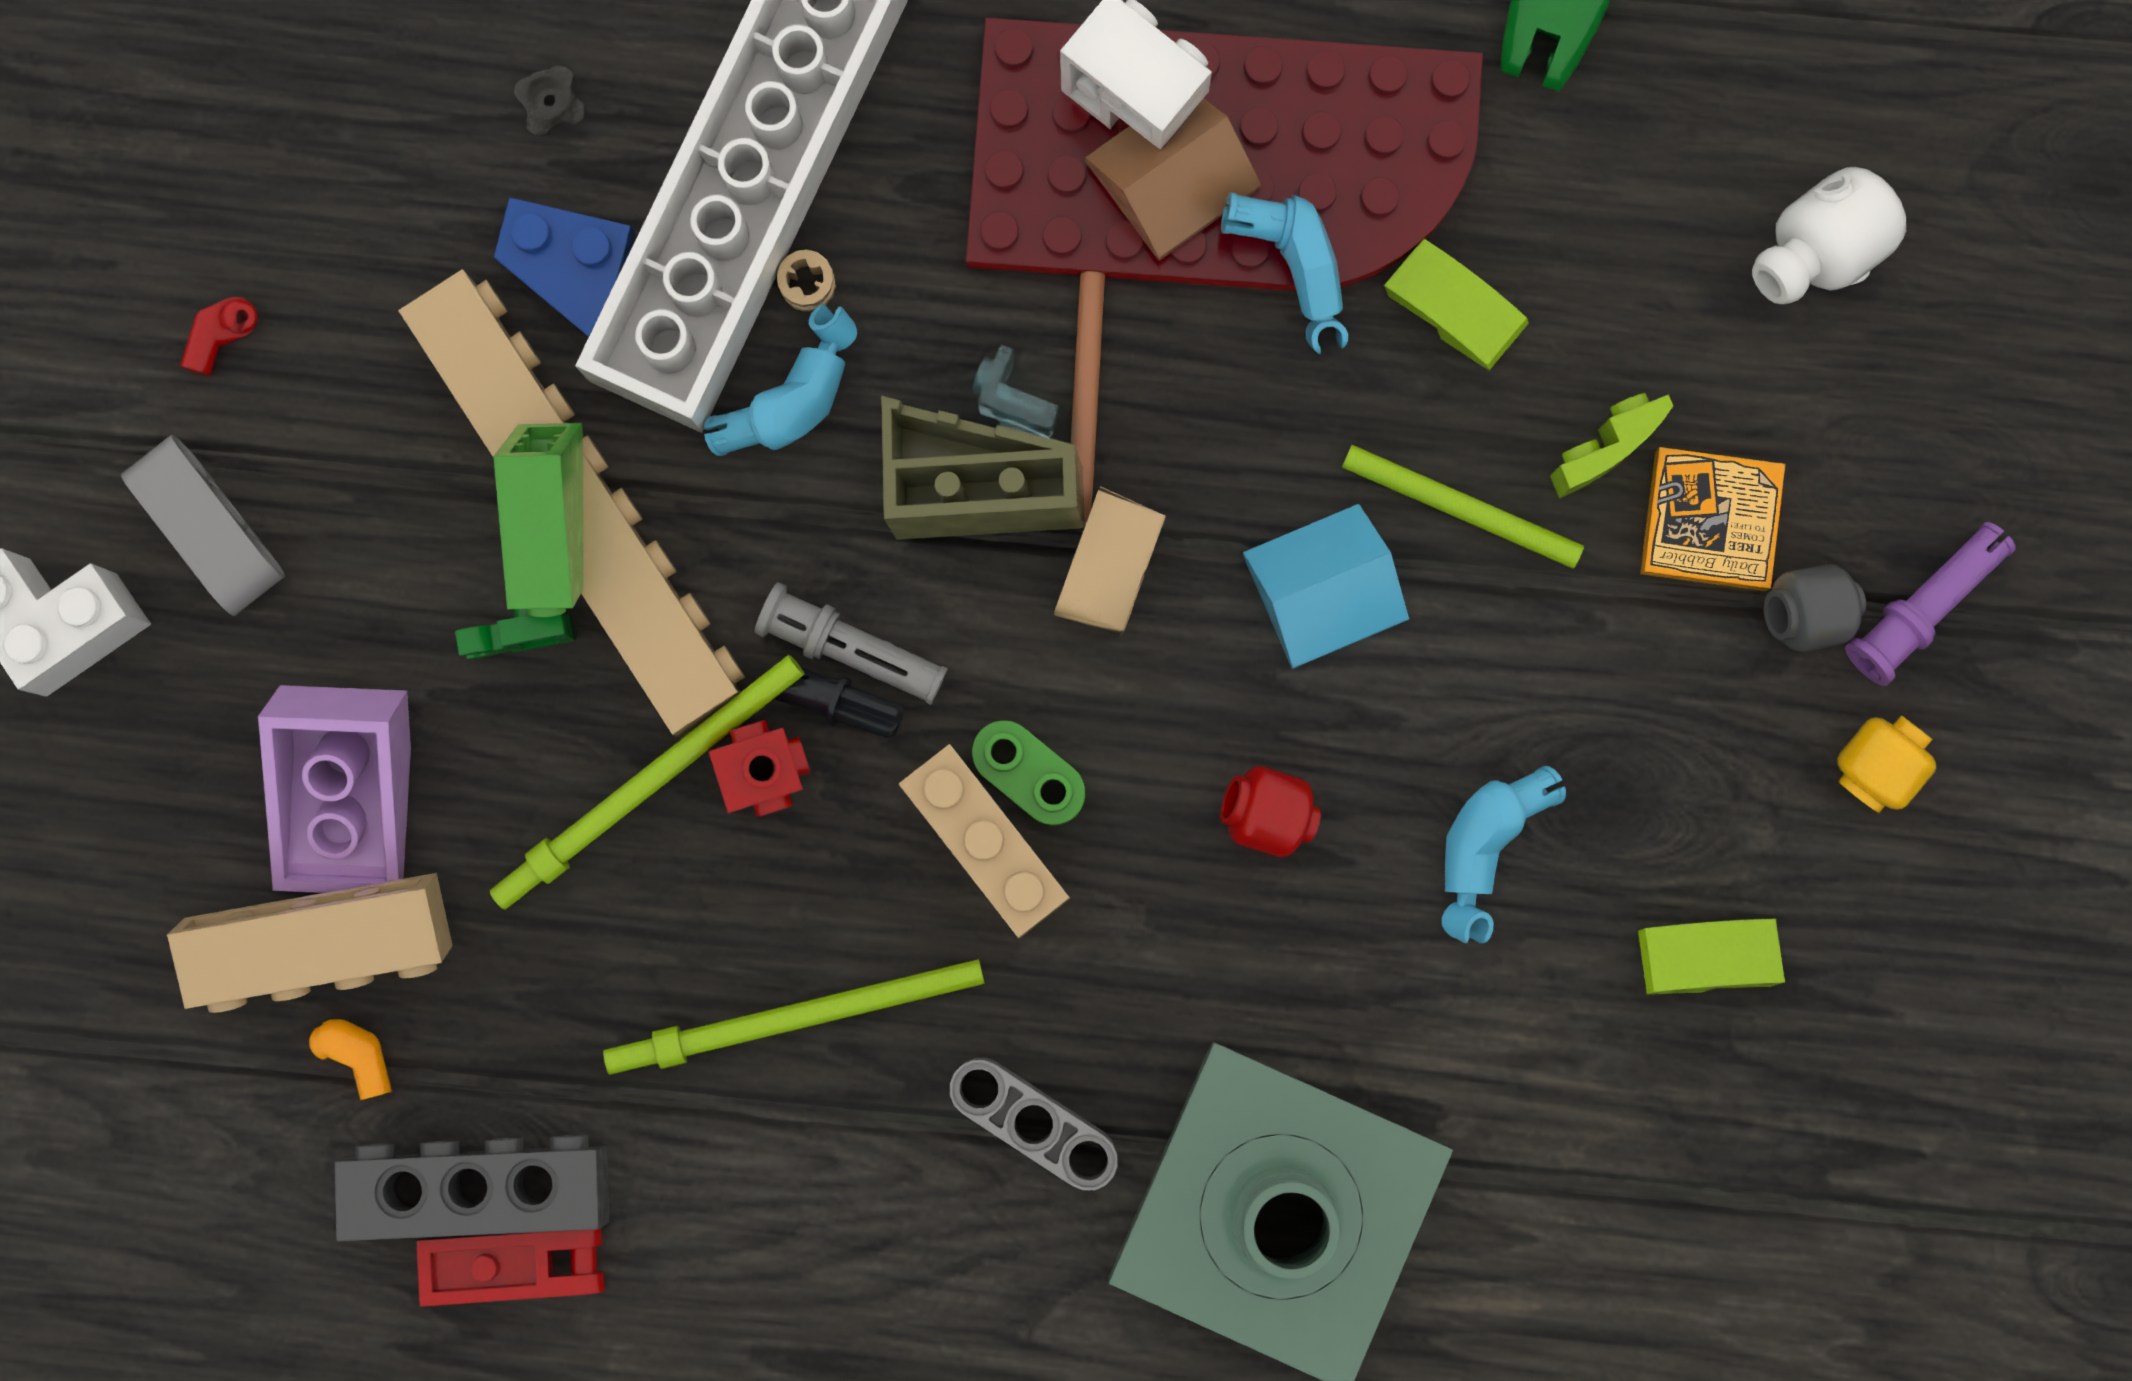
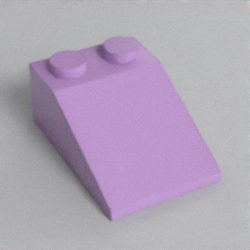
[258,685,411,893]

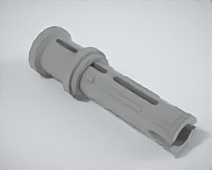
[754,582,948,705]

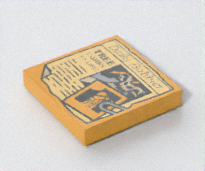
[1640,447,1785,591]

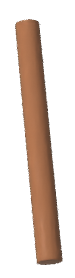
[1070,271,1105,523]

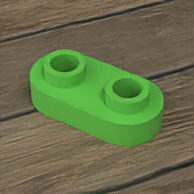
[972,721,1085,826]

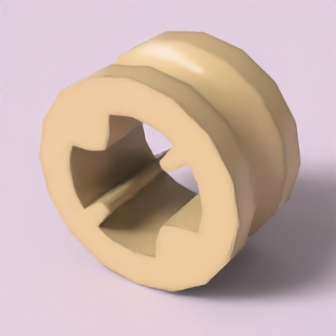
[777,250,836,312]

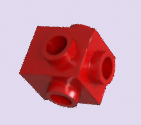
[708,720,810,817]

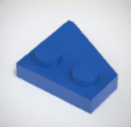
[494,197,634,338]

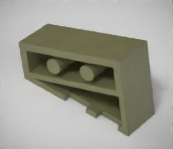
[881,396,1085,540]

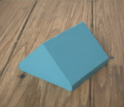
[1242,504,1409,669]

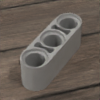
[121,435,286,616]
[950,1058,1118,1190]

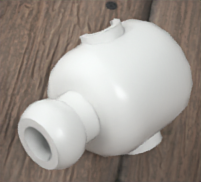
[1752,167,1906,304]

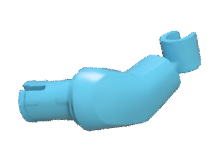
[1221,192,1348,354]
[704,304,857,456]
[1442,766,1566,944]

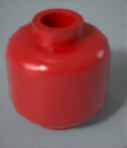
[1220,766,1321,858]

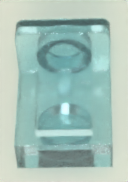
[972,344,1059,439]

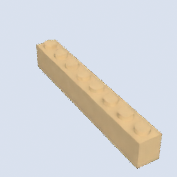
[398,269,745,739]

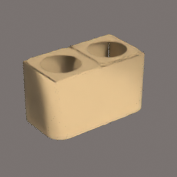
[1054,486,1166,636]

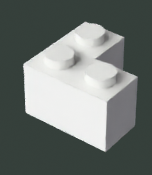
[1060,0,1212,150]
[0,548,151,697]

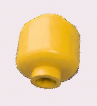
[1837,715,1936,813]

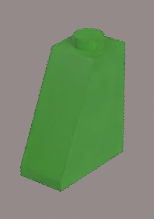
[493,423,583,617]

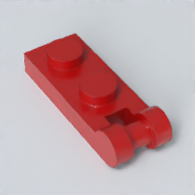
[416,1228,605,1307]

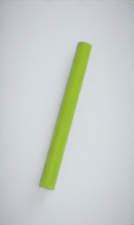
[1342,445,1584,569]

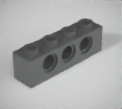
[335,1134,610,1241]

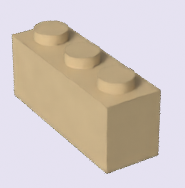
[899,744,1070,938]

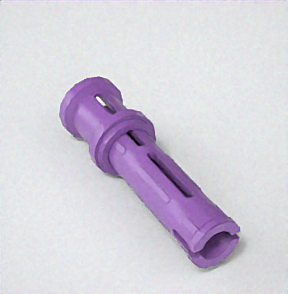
[1845,522,2016,686]

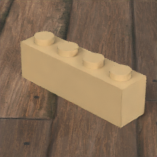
[167,873,453,1013]

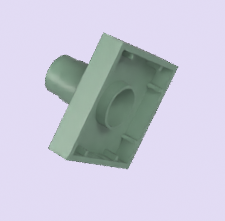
[1108,1041,1453,1381]

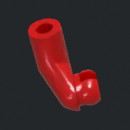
[179,297,258,377]

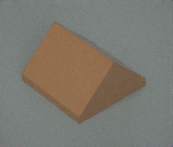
[1085,98,1261,261]

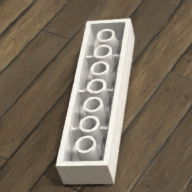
[575,0,908,433]

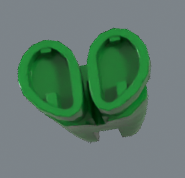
[1500,0,1611,92]

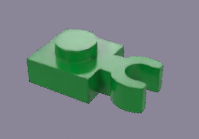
[455,609,576,660]

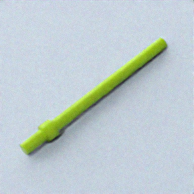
[490,654,805,910]
[603,959,985,1075]

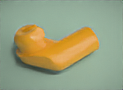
[309,1019,392,1101]

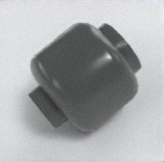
[1764,564,1866,652]

